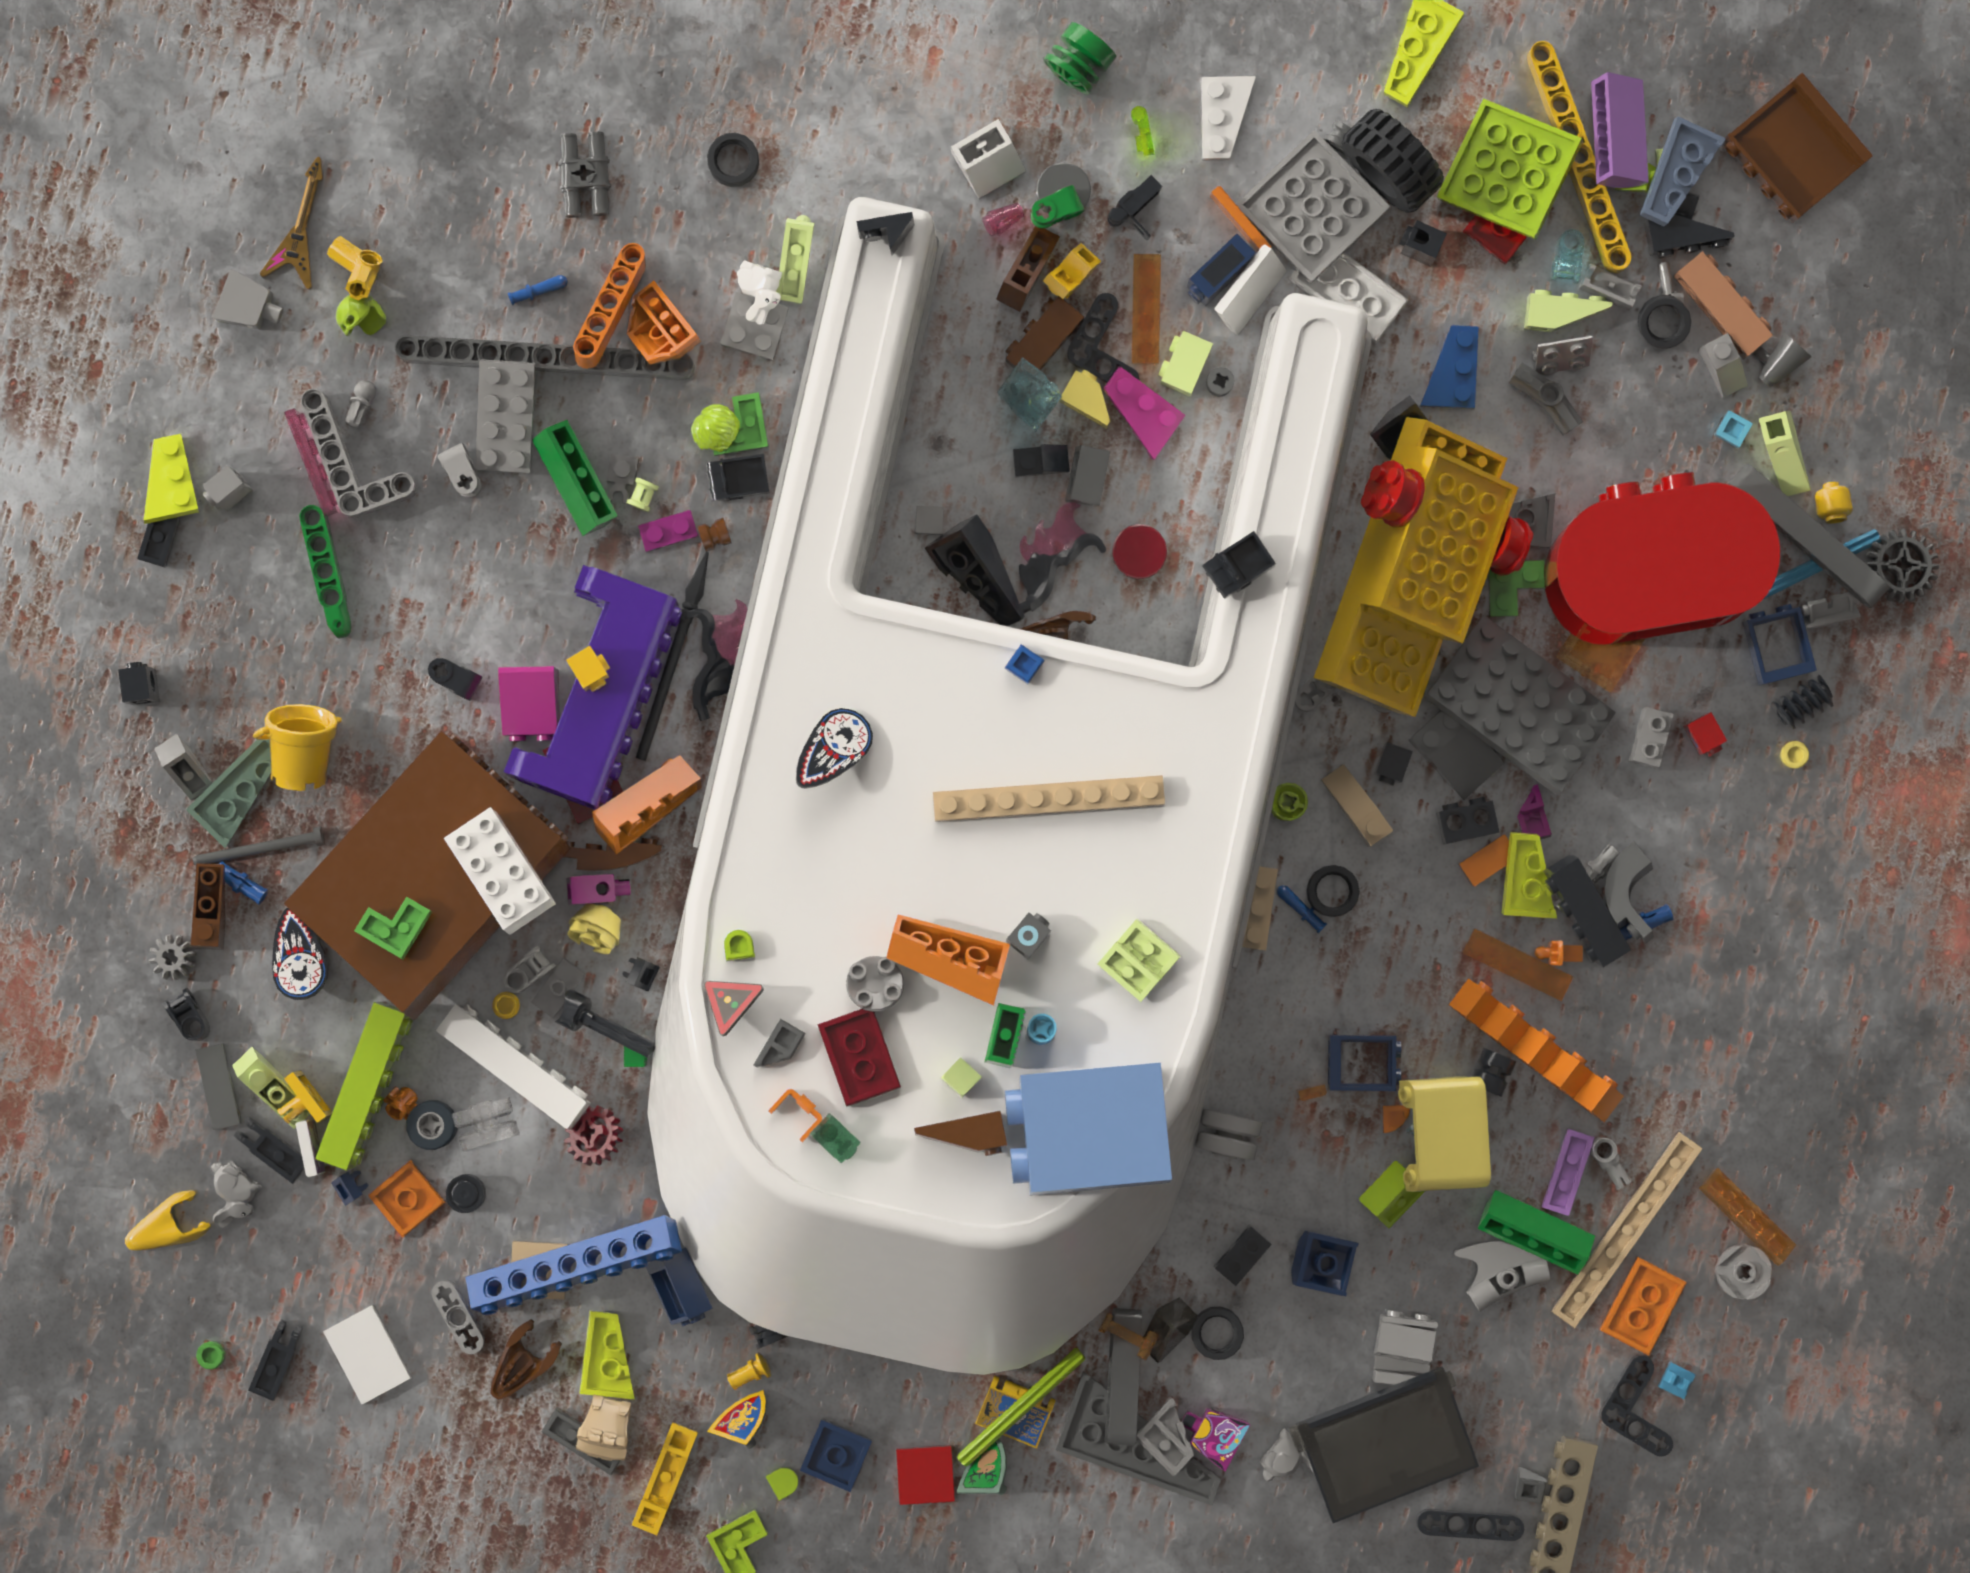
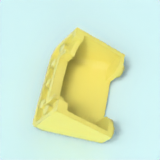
[1398,1077,1491,1192]

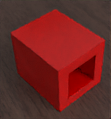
[1683,712,1727,757]

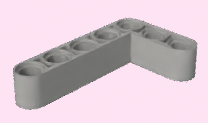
[301,388,418,518]

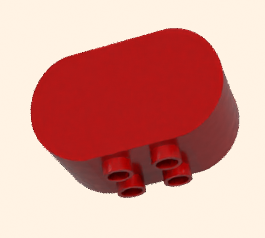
[1544,472,1780,645]

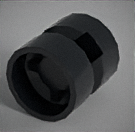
[1472,1048,1517,1097]

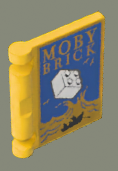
[975,1375,1056,1449]

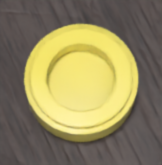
[1780,741,1809,769]

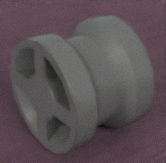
[1324,121,1351,154]
[1206,367,1234,397]

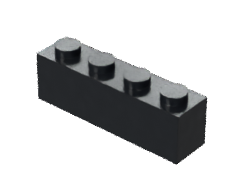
[1543,854,1631,968]

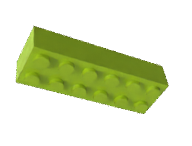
[315,1002,414,1171]

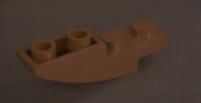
[563,838,664,871]

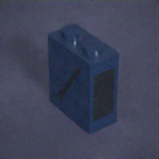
[1187,233,1256,306]

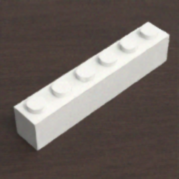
[436,1004,591,1130]

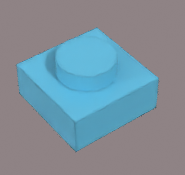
[1714,410,1753,448]

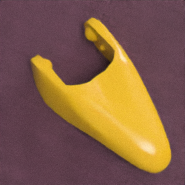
[125,1190,211,1251]

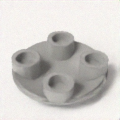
[846,956,904,1012]

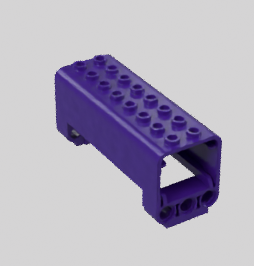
[504,565,682,810]

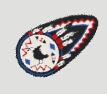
[796,708,873,789]
[272,908,328,1000]

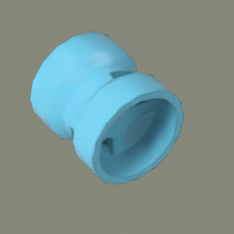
[1027,1014,1057,1045]

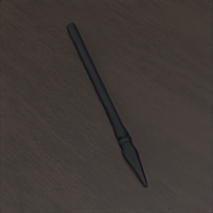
[635,552,709,761]

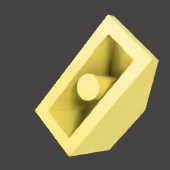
[1059,370,1110,429]

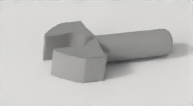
[1658,262,1685,315]

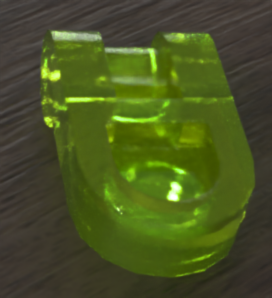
[1131,106,1155,157]

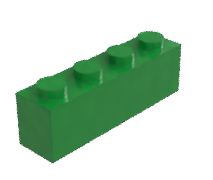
[532,420,618,536]
[1478,1190,1595,1275]

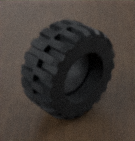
[1341,109,1444,213]

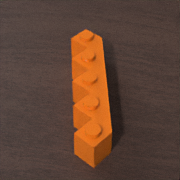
[1449,978,1624,1122]

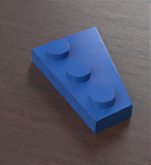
[1419,325,1479,409]

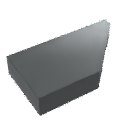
[753,1018,806,1068]

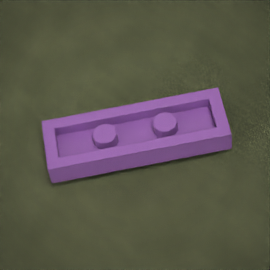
[1541,1128,1595,1216]

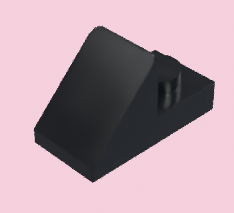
[856,212,915,256]
[1013,444,1070,478]

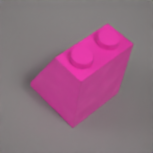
[498,666,560,741]

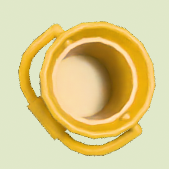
[253,704,342,791]

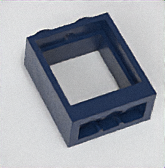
[1742,604,1817,686]
[1328,1035,1401,1091]
[646,1247,713,1327]

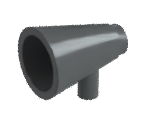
[1753,333,1812,388]

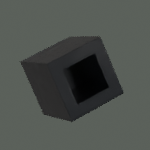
[1374,742,1413,786]

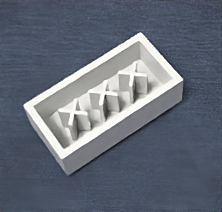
[444,807,556,935]

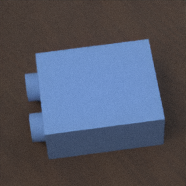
[1005,1062,1172,1196]

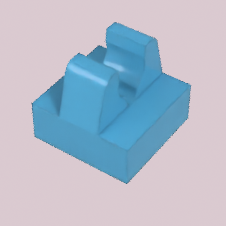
[1658,1362,1696,1399]

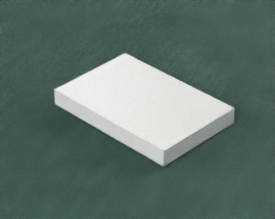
[1214,244,1287,336]
[323,1305,412,1404]

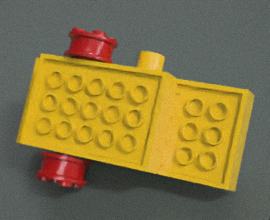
[1313,417,1533,717]

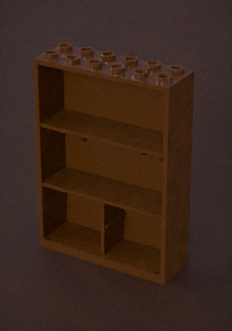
[284,731,571,1020]

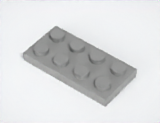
[475,359,536,473]

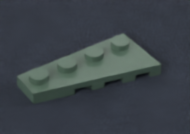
[186,739,271,848]

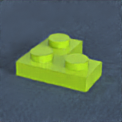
[706,1509,768,1573]

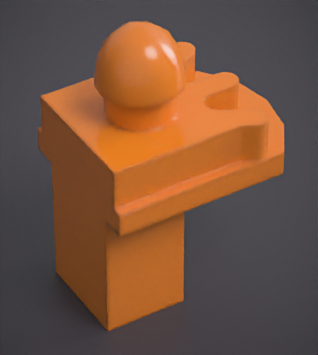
[1534,941,1583,966]

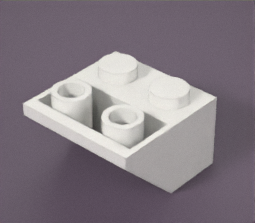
[951,119,1026,199]

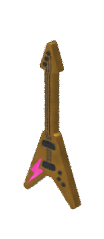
[260,157,323,290]

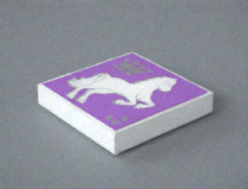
[296,1119,325,1177]

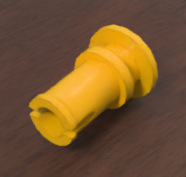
[727,1352,771,1390]

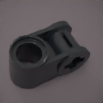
[428,658,483,701]
[163,987,210,1041]

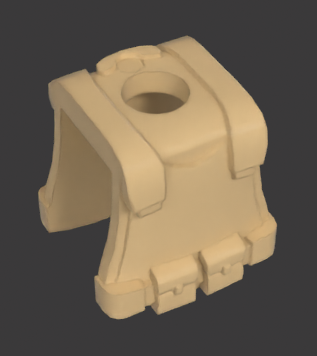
[576,1394,631,1461]

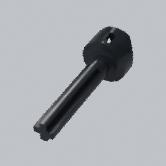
[555,989,655,1058]

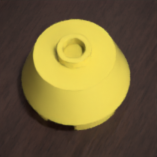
[567,903,621,954]

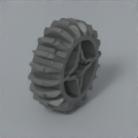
[1865,529,1940,603]

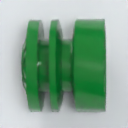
[1043,22,1117,95]

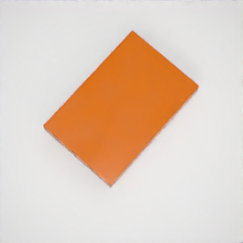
[1599,1256,1687,1356]

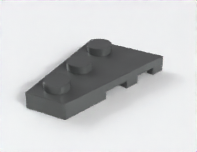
[1509,493,1556,548]

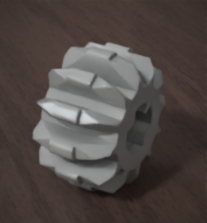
[149,934,197,981]

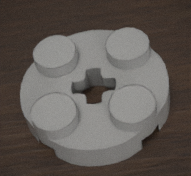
[1715,1244,1772,1299]

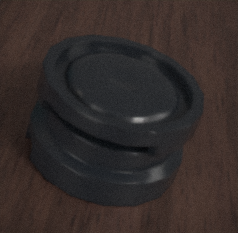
[445,1174,486,1213]
[748,1325,788,1349]

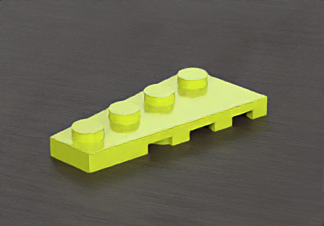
[1384,0,1464,108]

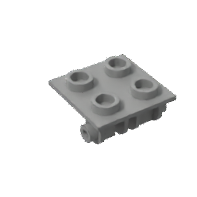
[1532,336,1593,375]

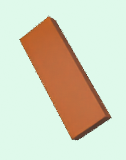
[1210,186,1272,252]

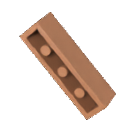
[1673,251,1773,360]

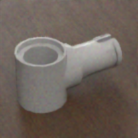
[1590,1137,1632,1190]

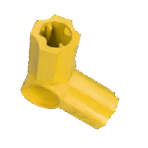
[327,236,382,301]

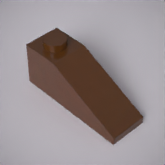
[996,226,1060,312]
[914,1111,1007,1156]

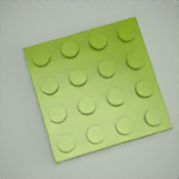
[1437,98,1583,240]

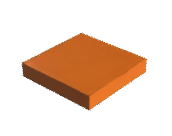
[368,1160,446,1238]

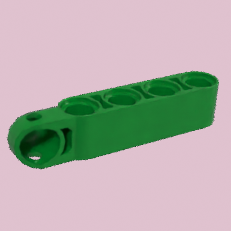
[299,505,352,639]

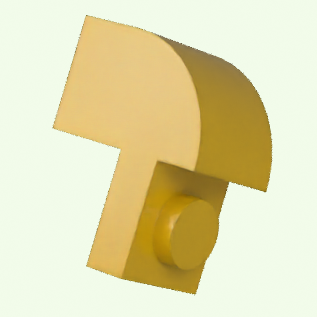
[1043,243,1101,299]

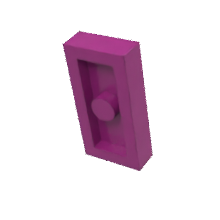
[638,510,699,553]

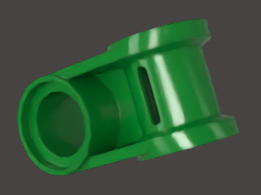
[1030,185,1085,229]

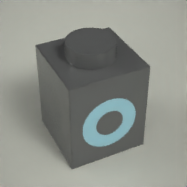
[1006,912,1051,960]

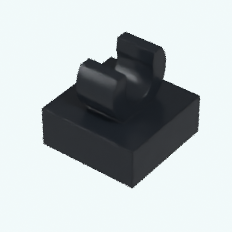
[622,957,660,992]

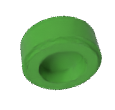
[196,1341,226,1369]

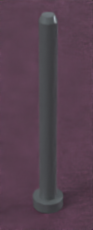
[193,826,325,865]

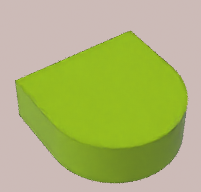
[724,930,755,962]
[766,1467,799,1501]

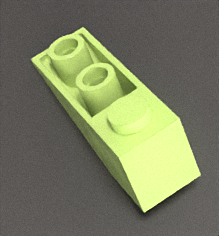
[1524,290,1613,332]
[1759,411,1811,496]
[232,1047,310,1129]

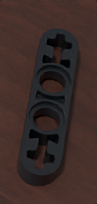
[1416,1509,1525,1541]

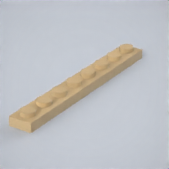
[933,775,1165,822]
[1551,1132,1702,1328]

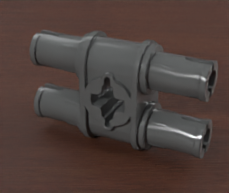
[558,131,611,218]

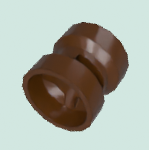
[697,518,732,552]

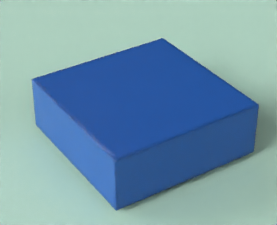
[1004,644,1045,685]

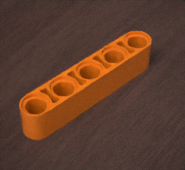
[573,243,646,369]

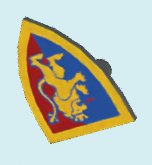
[707,1390,767,1449]

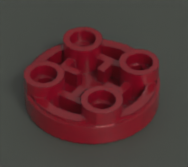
[1112,524,1167,580]

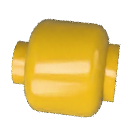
[1814,482,1853,524]

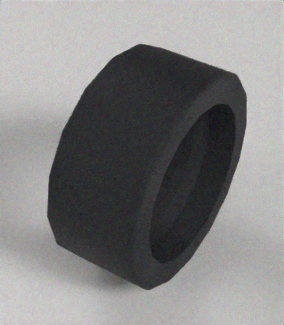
[707,132,760,187]
[1638,295,1692,349]
[1306,865,1360,917]
[1191,1306,1244,1360]

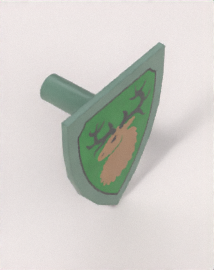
[957,1438,1007,1495]

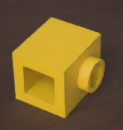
[566,646,610,692]

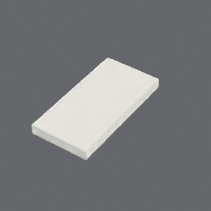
[1288,252,1409,345]

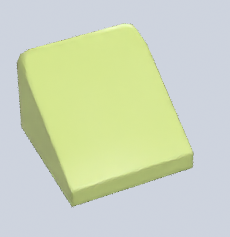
[941,1057,982,1098]

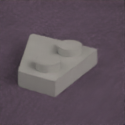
[1136,1398,1194,1476]

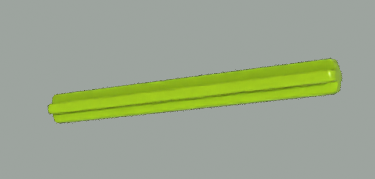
[957,1348,1085,1467]

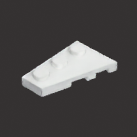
[1201,76,1256,160]

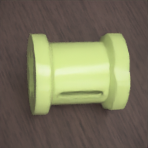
[626,478,659,512]

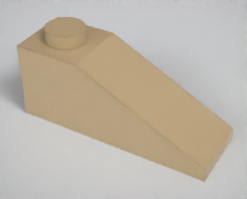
[1321,764,1393,847]

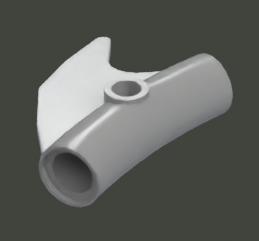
[1454,1241,1550,1312]

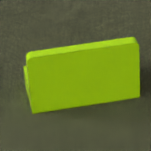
[1359,1161,1425,1229]

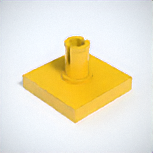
[277,1070,333,1124]

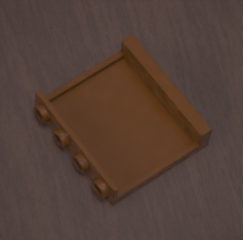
[1724,72,1873,223]

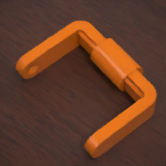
[768,1089,822,1143]

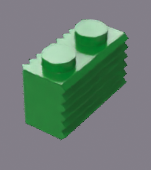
[984,1003,1026,1068]

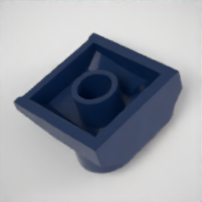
[1291,1230,1359,1297]

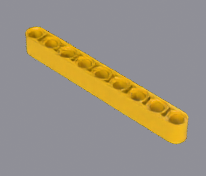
[1527,41,1631,274]

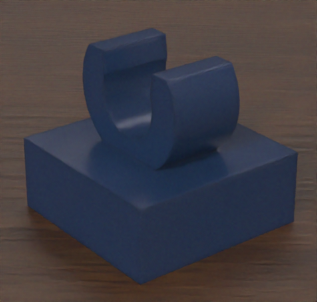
[331,1171,369,1206]

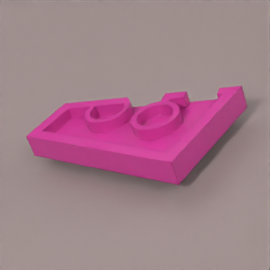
[1103,367,1185,460]

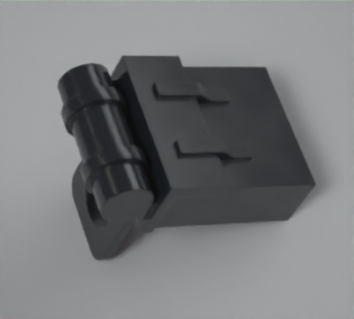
[1107,175,1163,241]
[706,454,770,501]
[1202,531,1276,599]

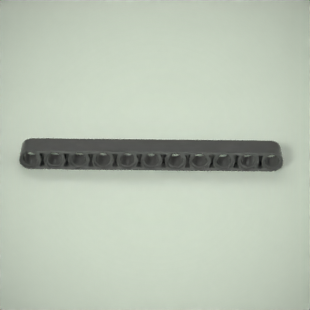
[395,335,695,380]

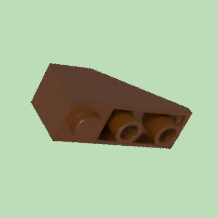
[191,863,226,950]

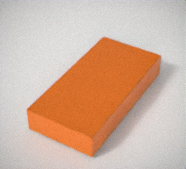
[1458,834,1509,887]

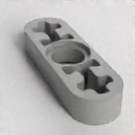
[432,1280,485,1354]

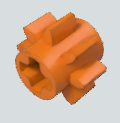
[383,1086,418,1120]

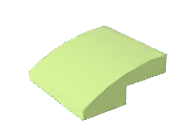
[1097,919,1181,1002]

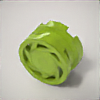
[1271,782,1308,821]

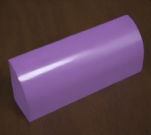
[1591,72,1648,188]

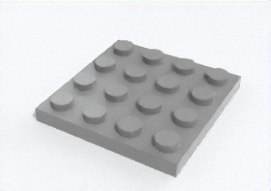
[1236,130,1390,284]

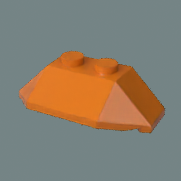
[627,280,701,365]

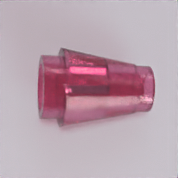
[982,202,1024,237]

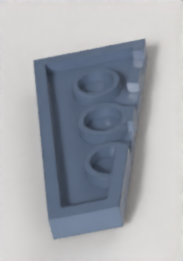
[1640,116,1726,226]

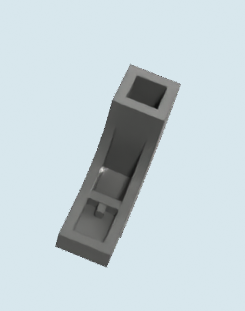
[1605,842,1654,944]

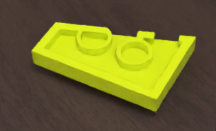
[144,434,199,524]
[1501,832,1557,919]
[579,1310,635,1400]

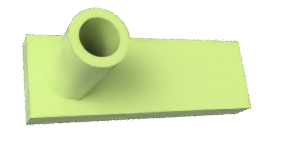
[776,215,815,304]

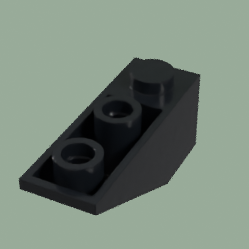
[1644,214,1735,259]

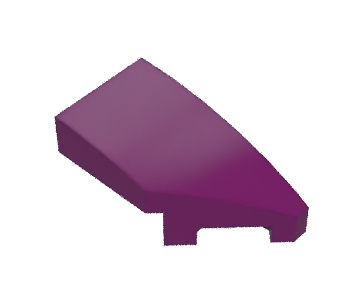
[1517,784,1552,840]

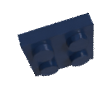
[800,1419,872,1492]

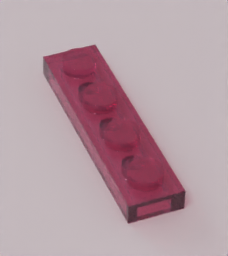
[284,408,338,517]

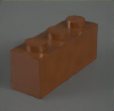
[1005,296,1084,383]

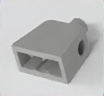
[213,269,283,330]

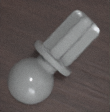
[345,380,376,428]

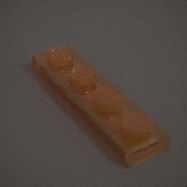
[1131,254,1161,364]
[1462,928,1573,1001]
[1699,1167,1796,1266]

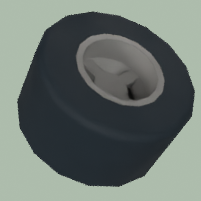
[406,1100,458,1150]

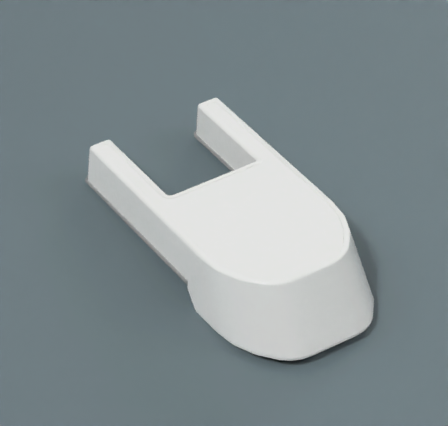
[647,197,1372,1375]

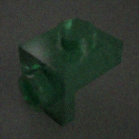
[810,1113,861,1163]

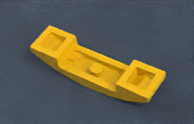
[632,1422,698,1535]

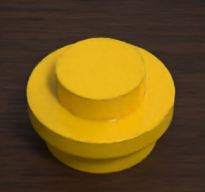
[492,992,520,1019]

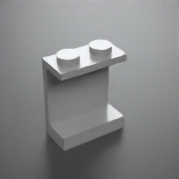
[1372,1310,1438,1389]

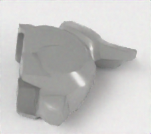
[211,1161,262,1228]
[1260,1429,1327,1481]

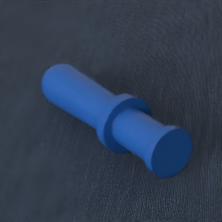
[508,275,568,306]
[1277,885,1327,934]

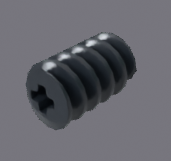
[1771,675,1834,730]

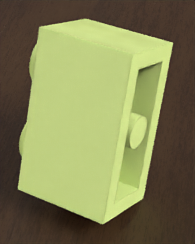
[1158,331,1213,397]

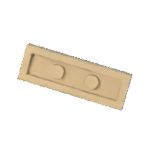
[1242,866,1278,951]

